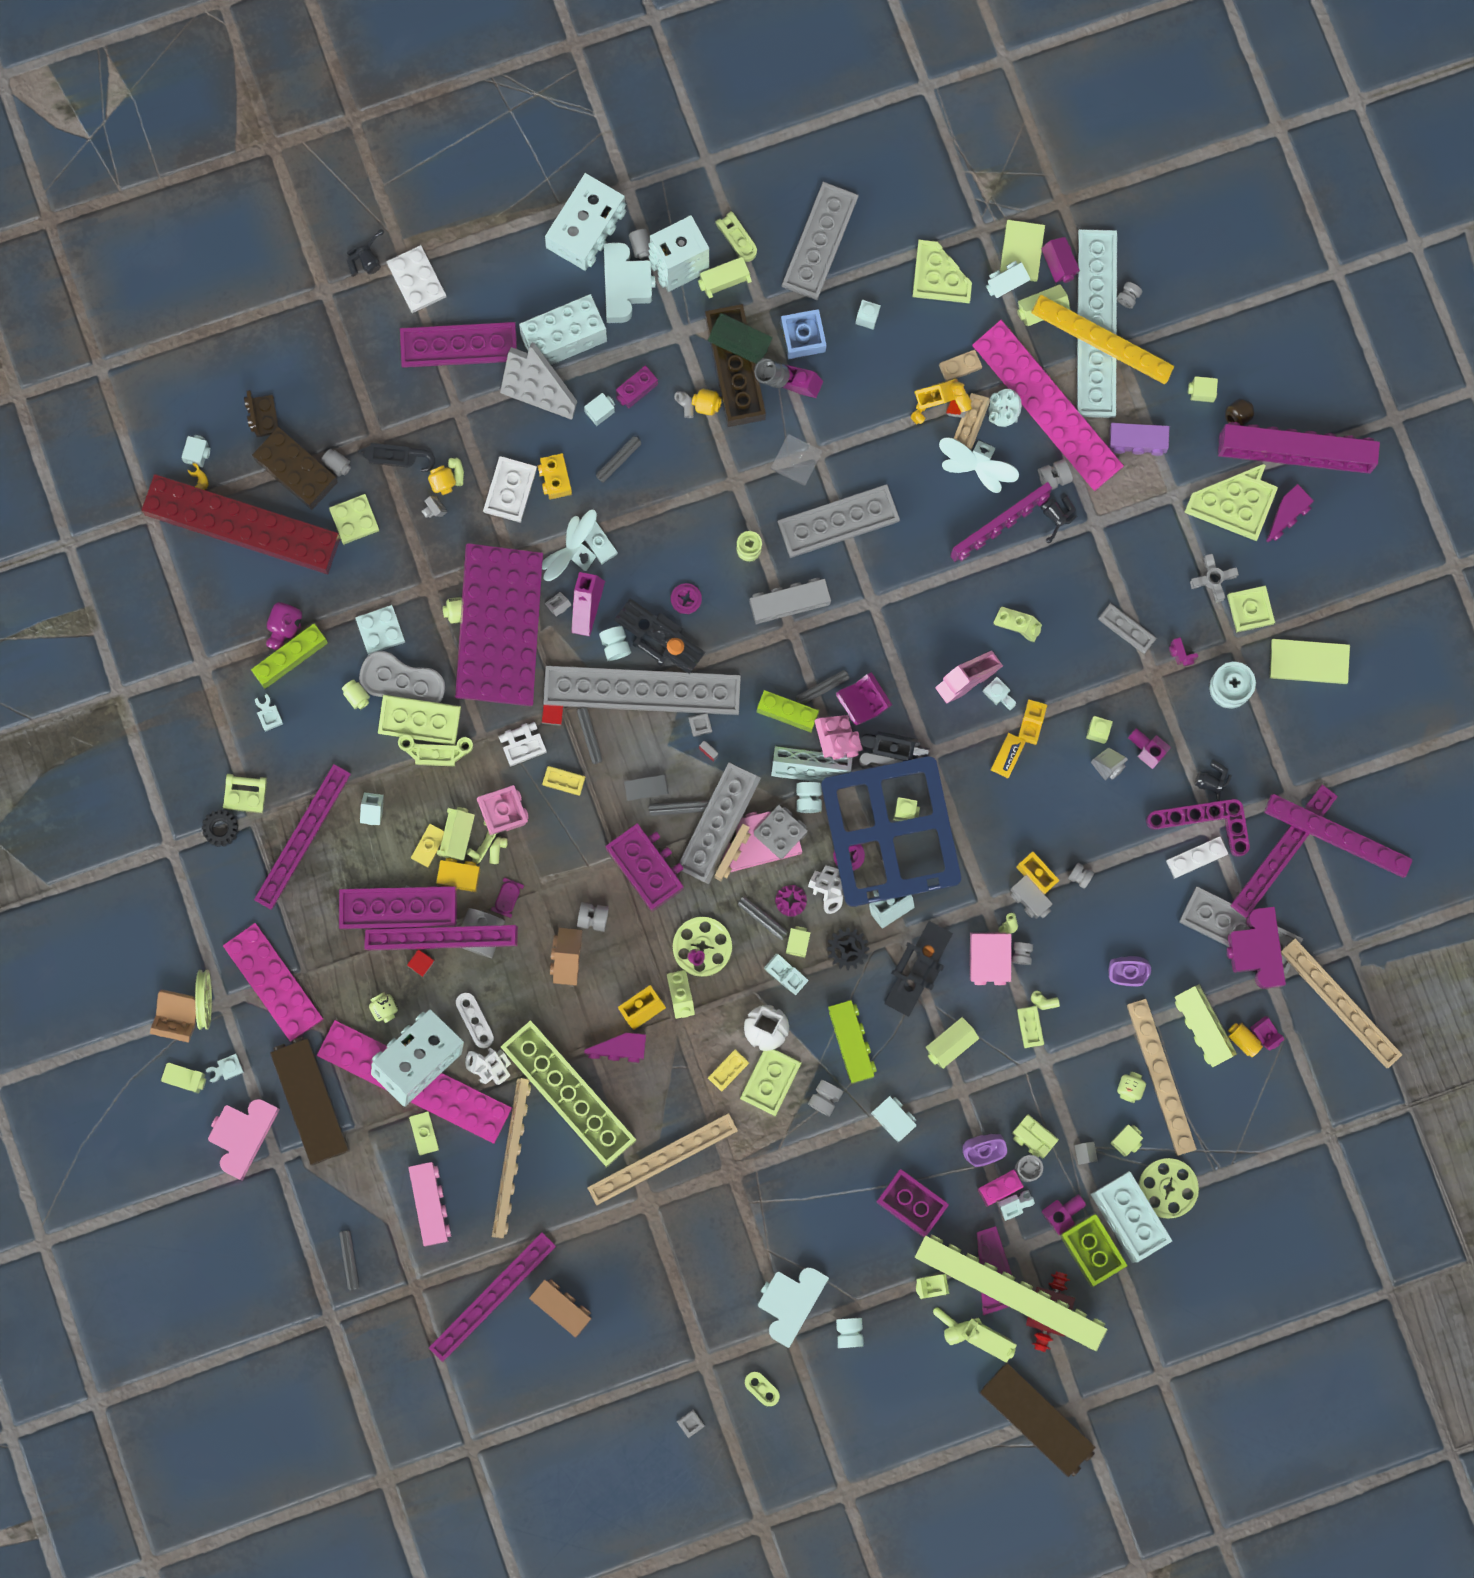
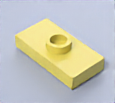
[542,766,586,796]
[411,824,444,868]
[708,1050,749,1092]

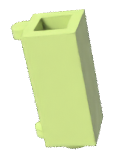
[698,257,752,298]
[1017,285,1070,326]
[437,807,475,861]
[926,1017,979,1068]
[962,1318,1017,1362]

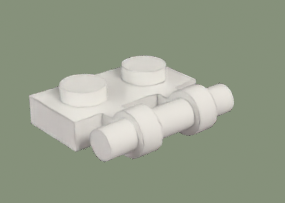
[498,722,547,767]

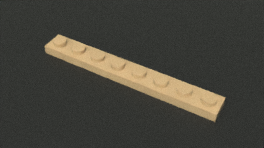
[1281,938,1402,1068]
[1127,999,1197,1156]
[492,1078,531,1238]
[588,1113,738,1205]

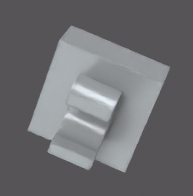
[422,496,447,518]

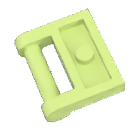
[223,774,267,813]

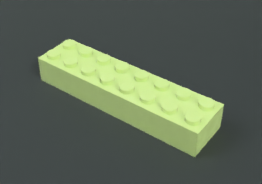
[501,1020,636,1167]

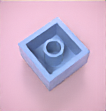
[780,309,826,359]

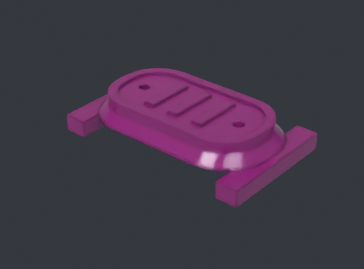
[491,878,524,918]

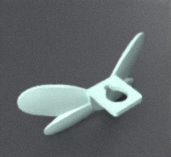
[939,438,1019,493]
[542,510,597,581]

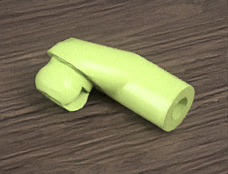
[448,457,464,486]
[489,836,508,864]
[998,913,1018,934]
[1031,991,1060,1010]

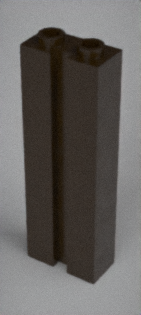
[270,1037,350,1166]
[978,1363,1096,1477]

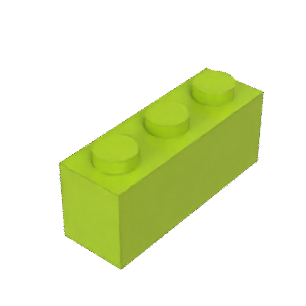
[757,690,819,733]

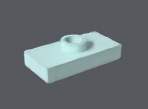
[585,522,618,564]

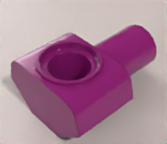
[1128,728,1171,769]
[1041,1195,1086,1235]

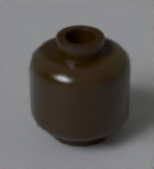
[1225,399,1254,426]

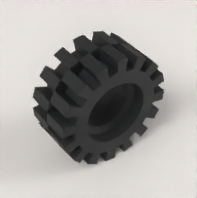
[202,810,239,847]

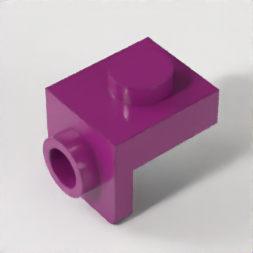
[1169,637,1198,666]
[1250,1016,1284,1050]

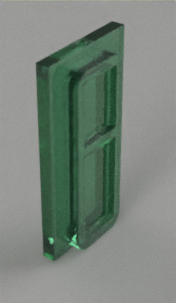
[707,313,773,364]

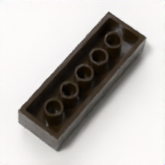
[705,304,766,427]

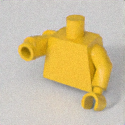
[911,379,972,425]

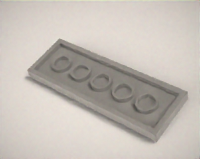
[782,182,859,300]
[777,485,900,558]
[679,763,761,884]
[1179,887,1303,975]

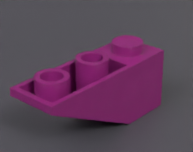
[783,365,823,398]
[1266,484,1313,543]
[572,572,605,637]
[584,1033,646,1063]

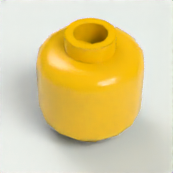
[692,389,722,416]
[428,465,456,495]

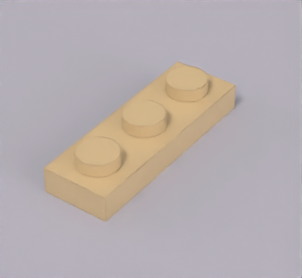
[954,393,990,450]
[714,824,751,881]

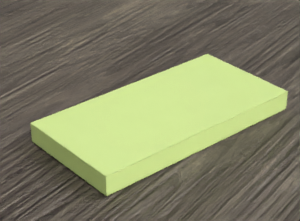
[1270,639,1350,684]
[378,695,461,745]

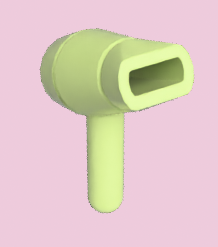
[933,1308,981,1345]

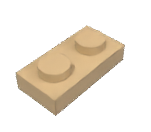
[939,350,982,381]

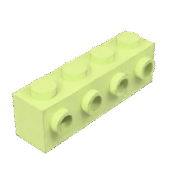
[1175,984,1237,1067]

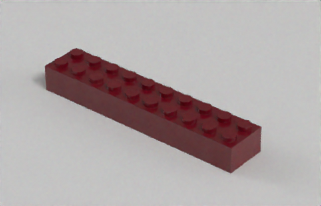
[142,474,341,574]

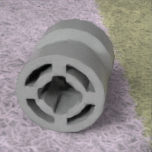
[1117,282,1143,309]
[1068,862,1095,889]
[1012,942,1033,965]

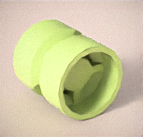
[736,531,762,561]

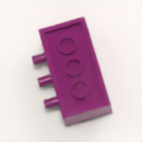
[605,823,684,912]

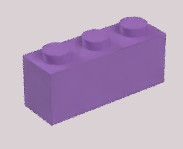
[1109,423,1169,456]

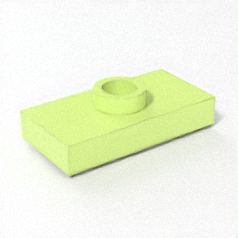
[1017,1006,1044,1048]
[409,1112,439,1156]

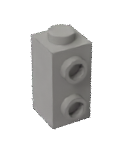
[1010,875,1052,919]

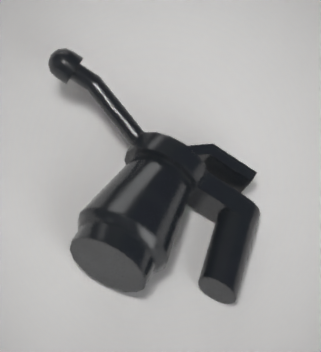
[347,229,384,277]
[1041,495,1078,543]
[1194,759,1232,816]

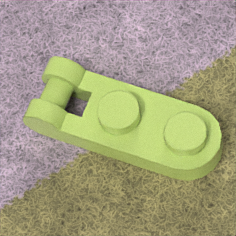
[715,212,757,262]

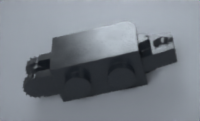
[860,731,930,761]

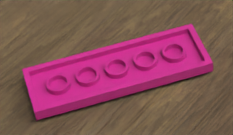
[223,923,324,1042]

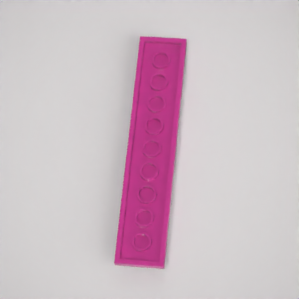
[972,320,1124,491]
[317,1020,512,1144]

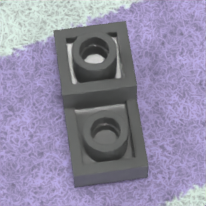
[624,774,669,801]

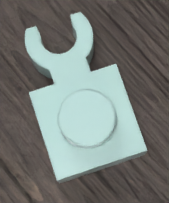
[255,694,283,732]
[206,1054,244,1083]

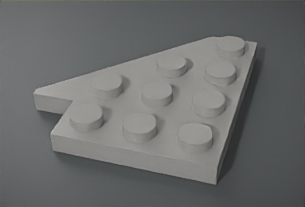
[500,342,577,420]

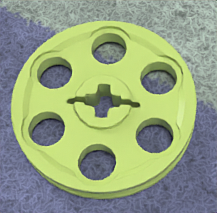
[673,917,732,977]
[195,970,212,1030]
[1138,1158,1199,1219]

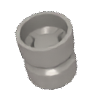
[1038,459,1073,490]
[577,902,609,932]
[808,1080,843,1117]
[1015,1155,1043,1182]

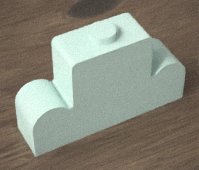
[604,243,655,323]
[758,1268,829,1348]

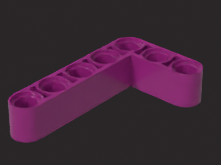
[1146,799,1250,857]

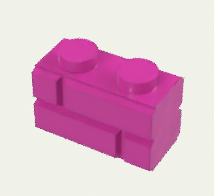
[977,1170,1023,1206]

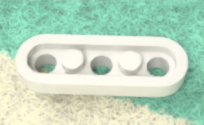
[456,993,494,1049]

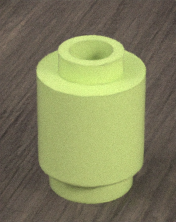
[342,680,370,709]

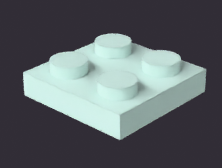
[355,605,405,655]

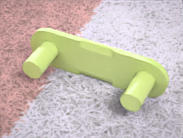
[466,820,497,864]

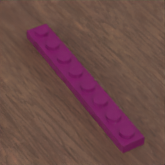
[254,764,351,910]
[1230,784,1338,918]
[1264,794,1413,878]
[364,925,518,951]
[429,1233,556,1362]

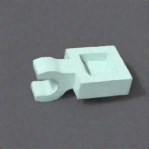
[983,677,1016,711]
[998,1190,1035,1221]

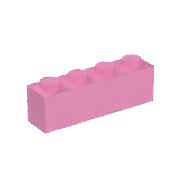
[409,1162,451,1246]

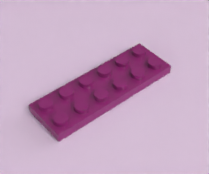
[400,322,517,368]
[951,482,1052,562]
[339,887,457,929]

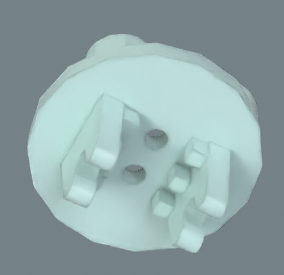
[989,389,1022,427]

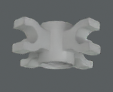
[1190,554,1239,603]

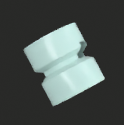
[599,626,631,661]
[796,782,822,813]
[836,1318,864,1348]

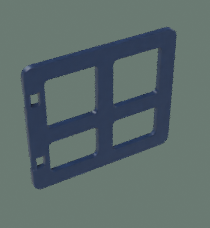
[821,756,961,907]

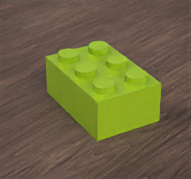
[1059,1214,1127,1287]

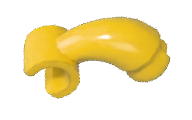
[188,463,208,490]

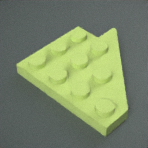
[1184,464,1278,541]

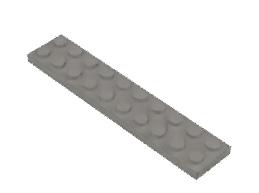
[544,666,741,715]

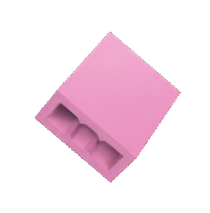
[970,933,1011,985]

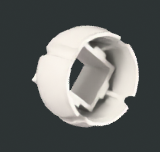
[744,1005,789,1051]

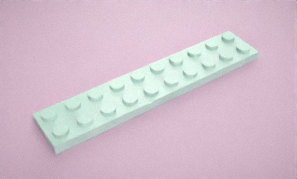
[1077,230,1117,418]

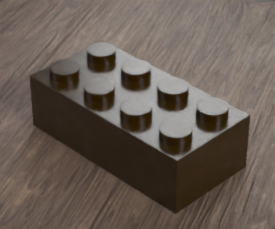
[252,427,338,510]

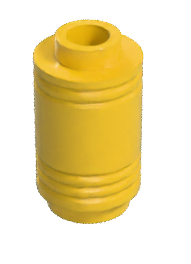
[1228,1023,1263,1057]

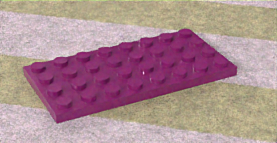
[455,544,543,706]

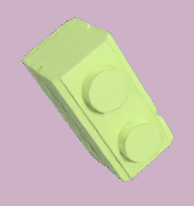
[1012,1114,1059,1159]

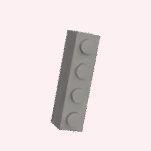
[749,578,831,624]

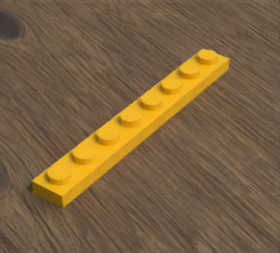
[1031,295,1174,384]

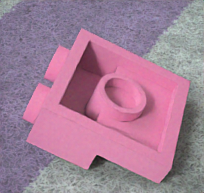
[815,715,863,760]
[477,785,528,835]

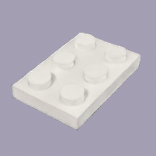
[386,245,446,313]
[483,456,537,523]

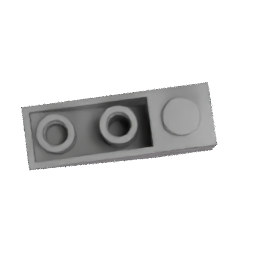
[1091,748,1128,781]

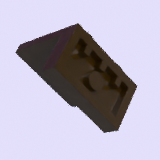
[244,390,279,437]

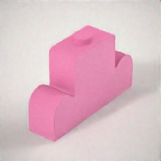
[935,651,1003,703]
[722,812,802,872]
[208,1099,280,1181]

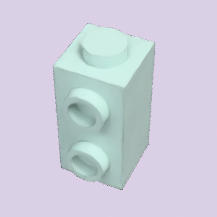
[986,261,1031,298]

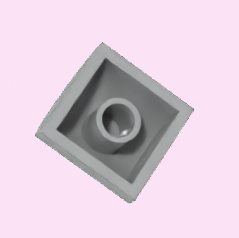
[461,908,505,959]

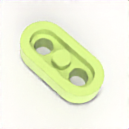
[745,1372,780,1406]

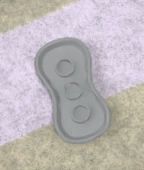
[359,651,445,703]

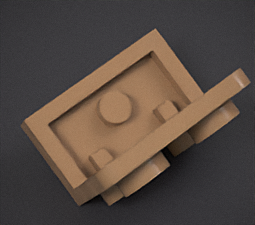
[150,990,196,1042]

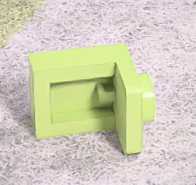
[916,1274,949,1299]

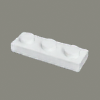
[1166,837,1228,879]

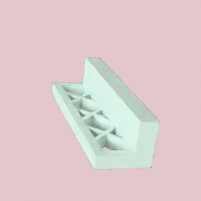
[771,746,852,783]

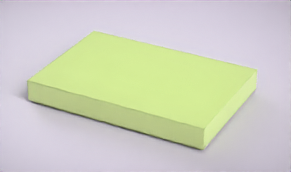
[1000,220,1045,282]
[740,1049,801,1116]

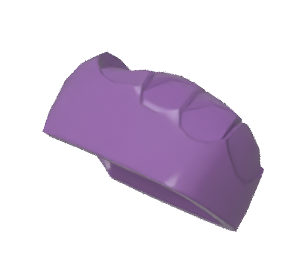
[1109,956,1151,986]
[962,1134,1007,1167]

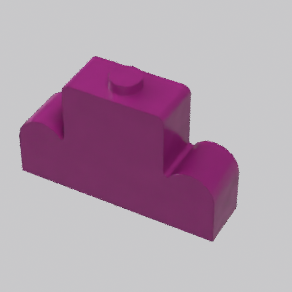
[1227,907,1286,989]

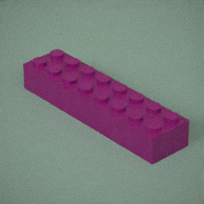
[1218,422,1380,474]

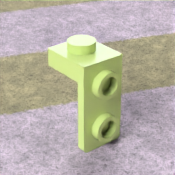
[994,607,1042,642]
[667,970,695,1018]
[161,1063,206,1093]

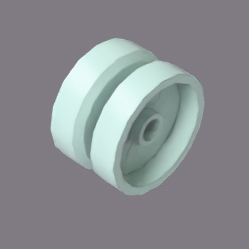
[1209,662,1256,709]

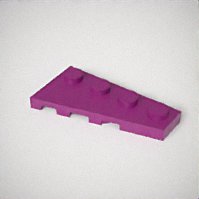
[977,1226,1013,1315]

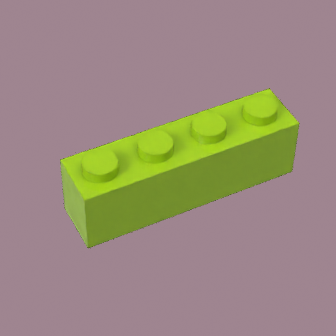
[251,624,328,689]
[828,1000,877,1084]

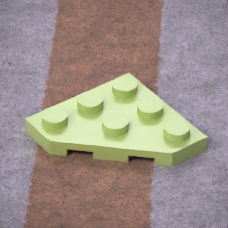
[912,240,972,303]

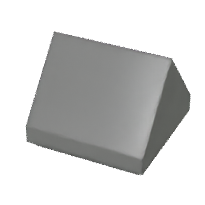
[1074,1142,1098,1165]

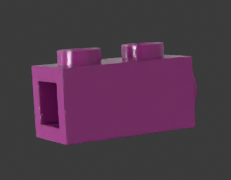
[1041,237,1080,283]
[616,365,658,409]

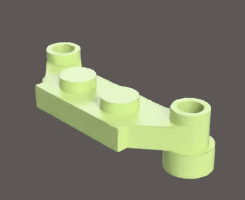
[398,735,473,766]

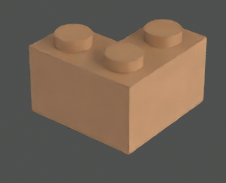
[550,928,582,985]

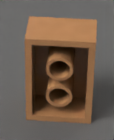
[529,1279,592,1338]

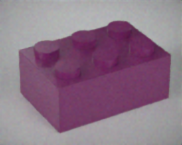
[876,1169,949,1238]

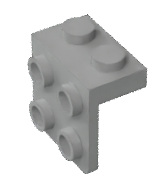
[754,805,808,859]

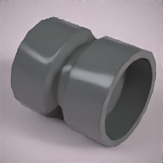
[754,359,790,388]

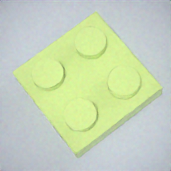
[329,494,379,545]
[1227,586,1275,632]

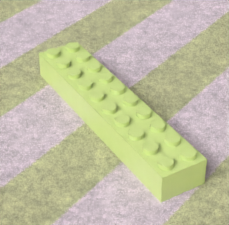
[915,1235,1107,1352]

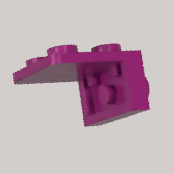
[836,672,892,725]

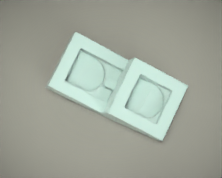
[764,953,809,995]

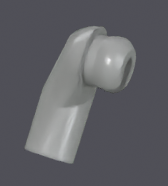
[674,391,694,418]

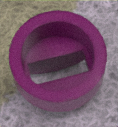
[687,949,705,966]

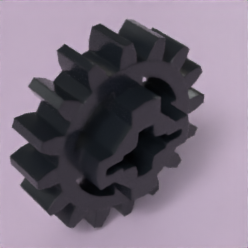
[826,927,870,971]

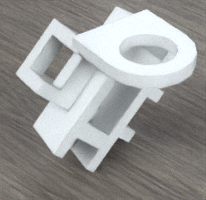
[808,865,843,914]
[465,1048,511,1085]

